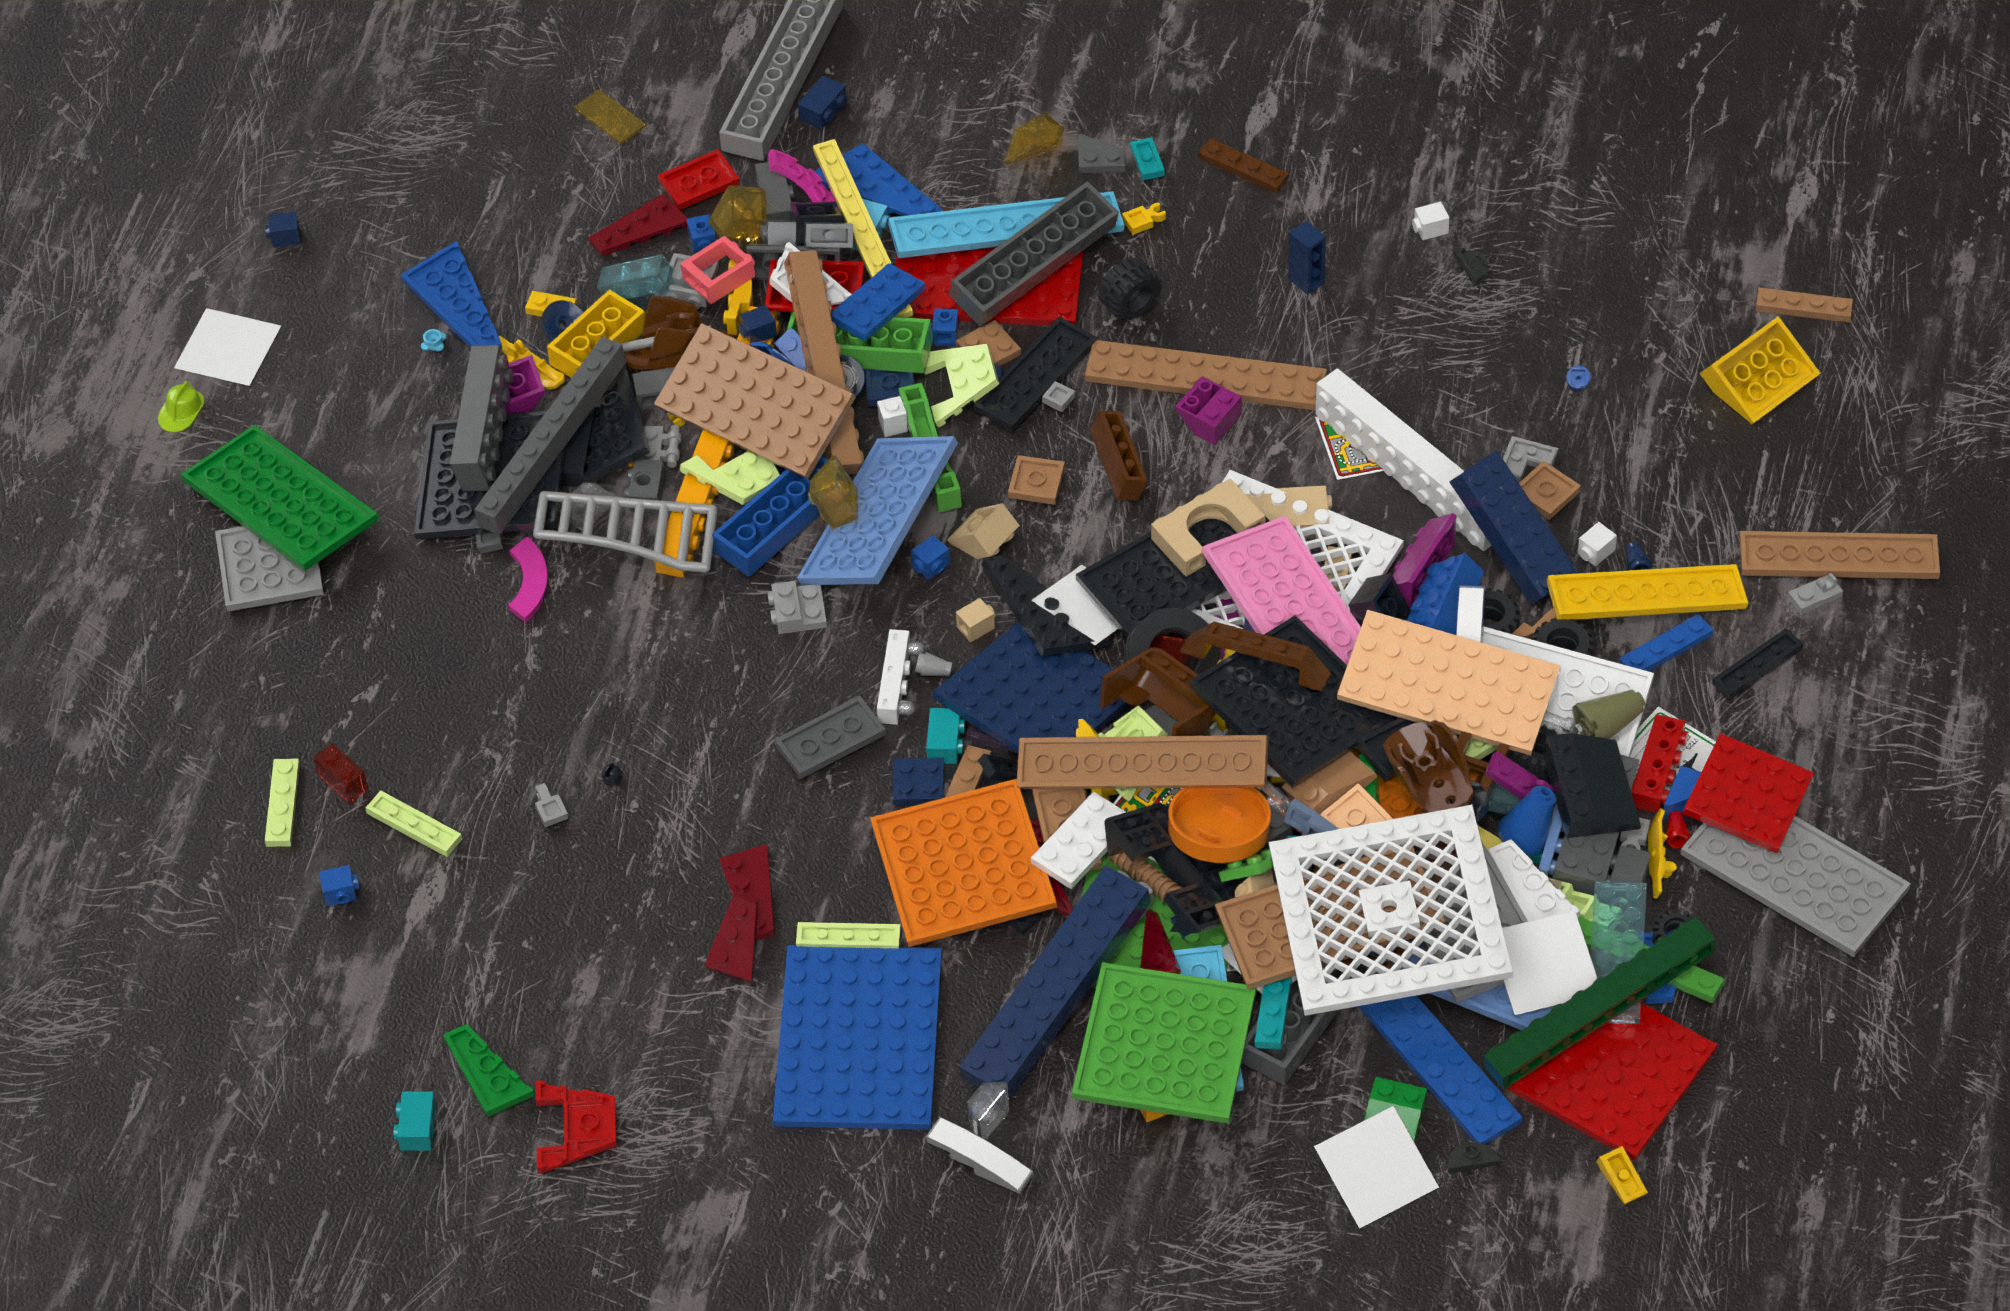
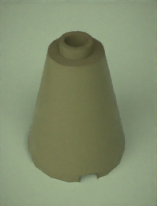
[1572,689,1645,739]

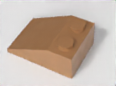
[1282,751,1378,814]

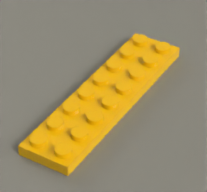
[1547,564,1748,620]

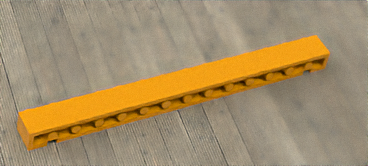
[655,306,781,578]

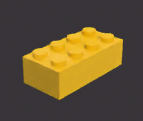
[547,289,645,378]

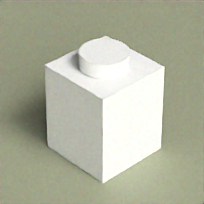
[1412,202,1449,240]
[877,396,908,437]
[1578,522,1617,567]

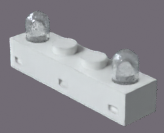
[877,629,925,725]

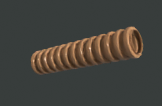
[1108,852,1182,902]

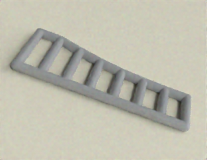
[533,491,718,573]

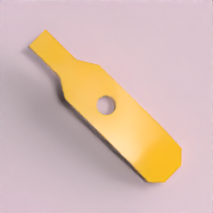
[499,336,565,390]
[1648,808,1677,899]

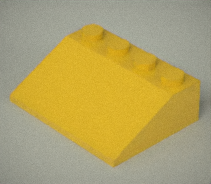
[1700,316,1821,424]

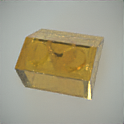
[708,185,766,242]
[808,455,858,529]

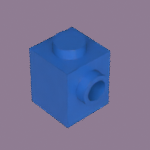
[687,214,716,254]
[932,309,959,346]
[911,535,950,579]
[319,865,359,906]

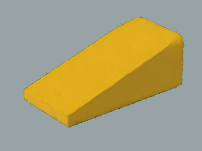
[1596,1146,1648,1205]

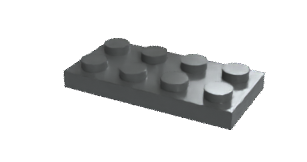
[774,696,886,779]

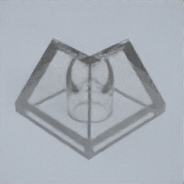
[967,1082,1009,1140]

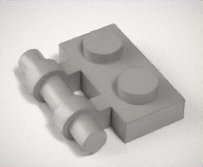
[640,425,682,468]

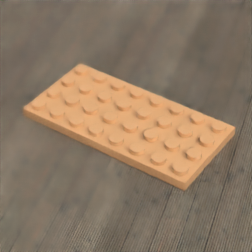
[1337,610,1561,756]

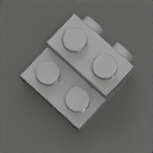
[660,253,719,309]
[767,581,827,634]

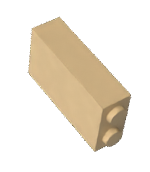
[1246,486,1332,539]

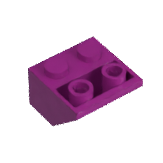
[1175,376,1242,445]

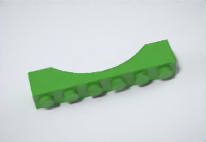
[899,383,962,513]

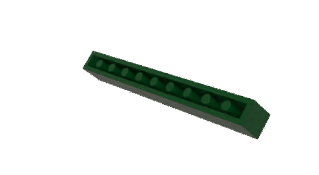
[1484,917,1715,1090]

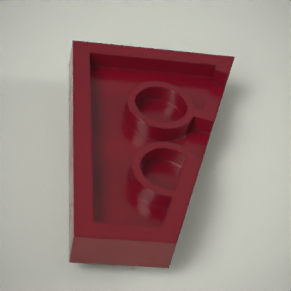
[704,896,758,984]

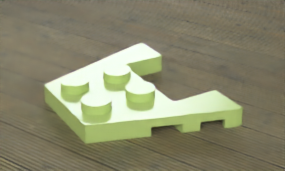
[924,344,999,428]
[680,450,779,505]
[1099,706,1168,802]

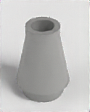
[915,652,953,677]

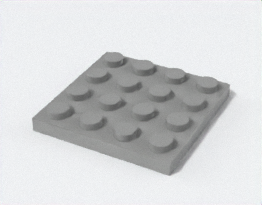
[215,526,324,612]

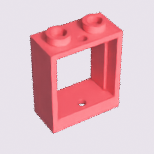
[680,236,755,304]

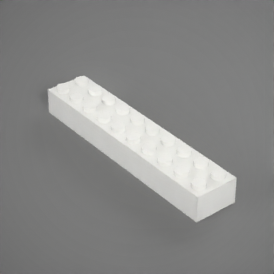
[1316,368,1491,551]

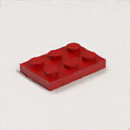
[657,149,740,210]

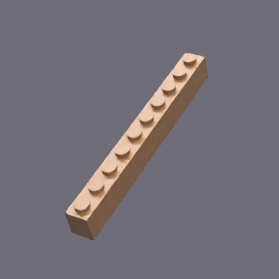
[784,250,864,474]

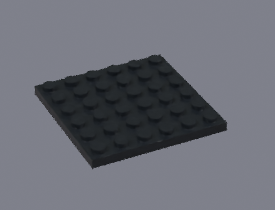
[414,411,566,540]
[1189,615,1397,788]

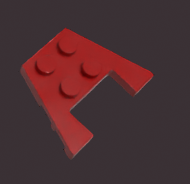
[536,1080,617,1173]

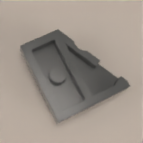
[1078,134,1125,173]

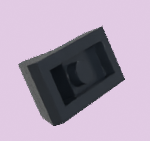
[978,754,1018,786]

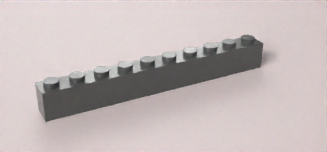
[474,337,627,535]

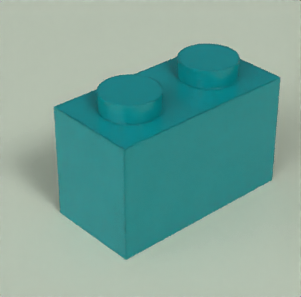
[926,708,965,764]
[394,1092,437,1151]

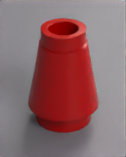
[1666,811,1691,849]

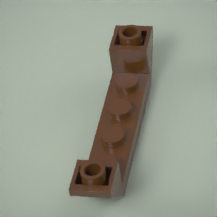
[1180,621,1331,691]

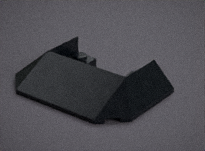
[1104,803,1245,933]

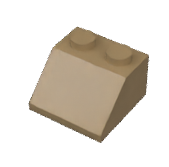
[947,503,1020,559]

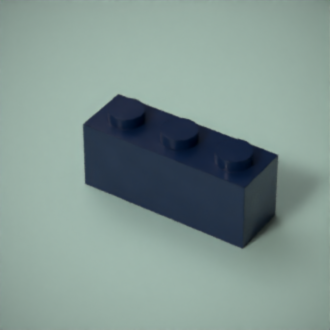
[1288,221,1326,295]

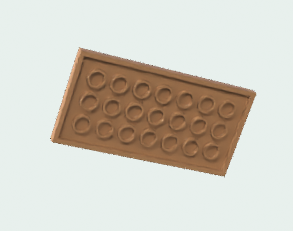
[654,323,856,479]
[1215,845,1446,990]

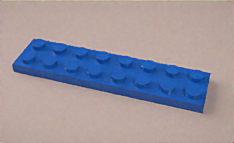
[1357,995,1523,1145]

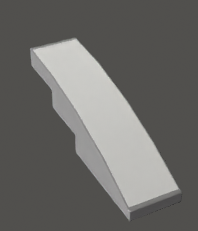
[926,1117,1033,1194]

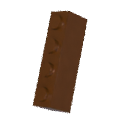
[1090,410,1148,500]

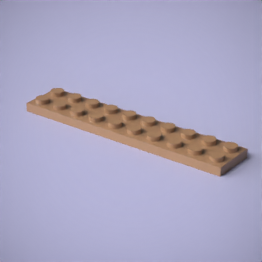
[1085,340,1327,410]
[1017,735,1269,789]

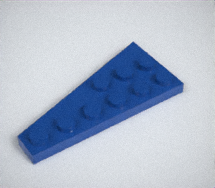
[814,143,944,216]
[401,241,502,350]

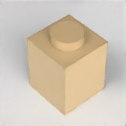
[956,598,996,642]

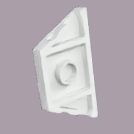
[769,242,852,306]

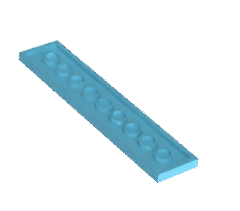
[888,191,1124,258]

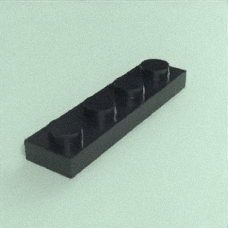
[1712,628,1803,700]

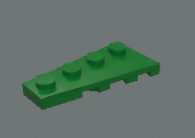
[443,1024,535,1117]

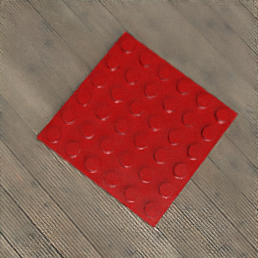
[1499,1002,1718,1161]

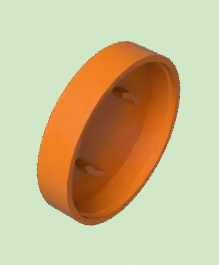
[1168,787,1271,863]

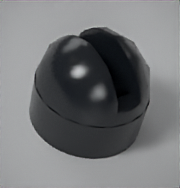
[602,764,622,786]

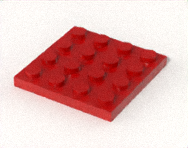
[1682,733,1814,854]

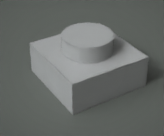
[1042,381,1075,412]

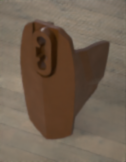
[624,296,736,370]
[1383,720,1474,813]

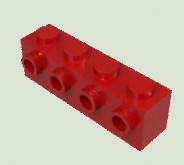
[1631,714,1689,813]

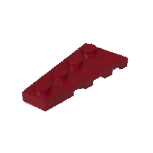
[588,194,688,257]
[719,844,774,942]

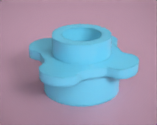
[421,329,446,351]

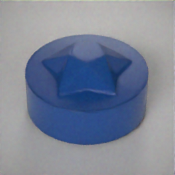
[1566,365,1591,391]

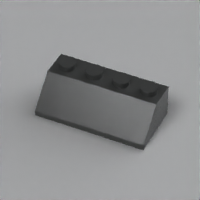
[746,244,844,280]

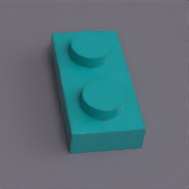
[1130,137,1165,181]

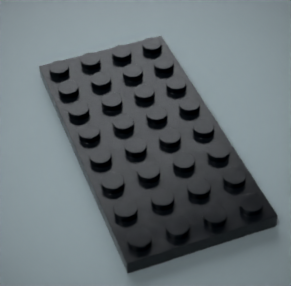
[1076,483,1269,638]

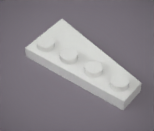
[1488,840,1580,922]

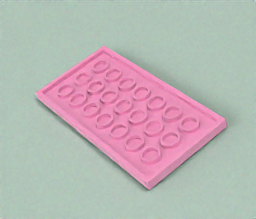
[1201,516,1361,665]

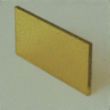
[574,89,646,144]

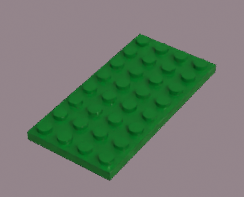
[181,425,379,571]

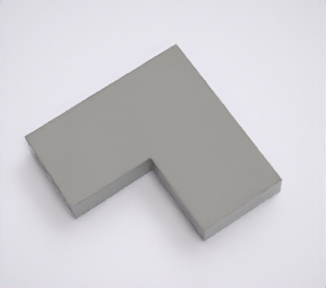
[1503,436,1558,482]

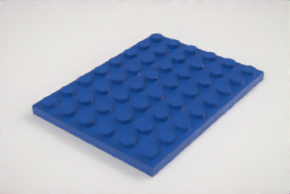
[773,945,942,1130]

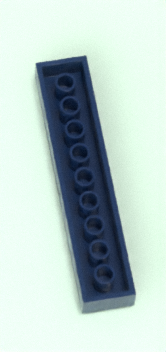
[959,865,1151,1104]

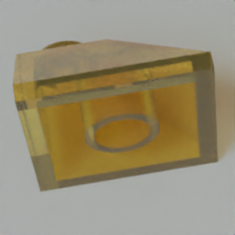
[1004,112,1065,164]

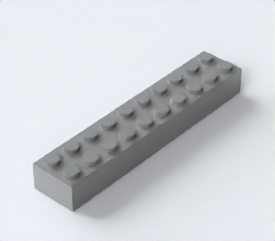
[719,0,844,161]

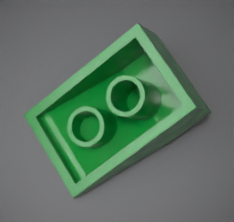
[1364,1077,1427,1144]

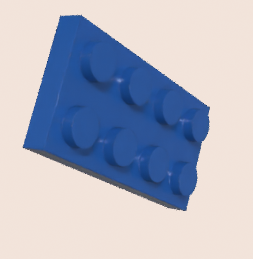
[830,263,926,342]

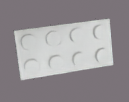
[1031,792,1126,889]

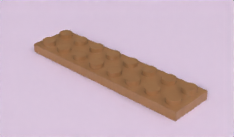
[1739,531,1940,579]

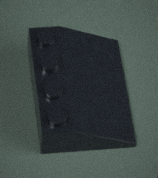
[1542,733,1641,838]

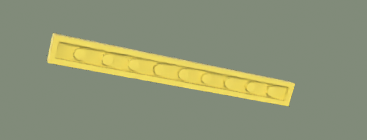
[813,139,913,318]

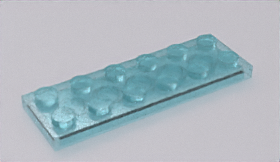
[1590,882,1647,1024]

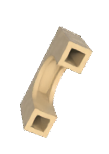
[1151,478,1265,576]

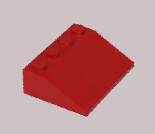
[765,259,865,312]

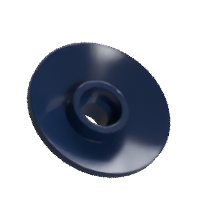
[541,300,583,341]

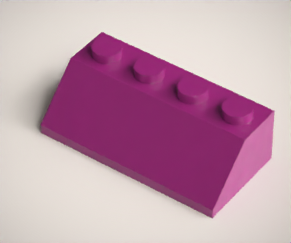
[1393,513,1457,611]

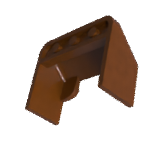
[1099,648,1216,736]

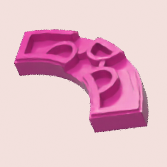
[768,149,840,210]
[508,537,548,623]

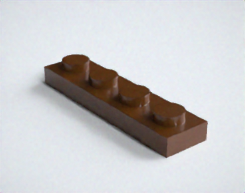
[1198,138,1289,194]

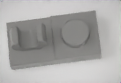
[1787,573,1843,615]

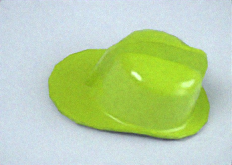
[158,381,205,433]

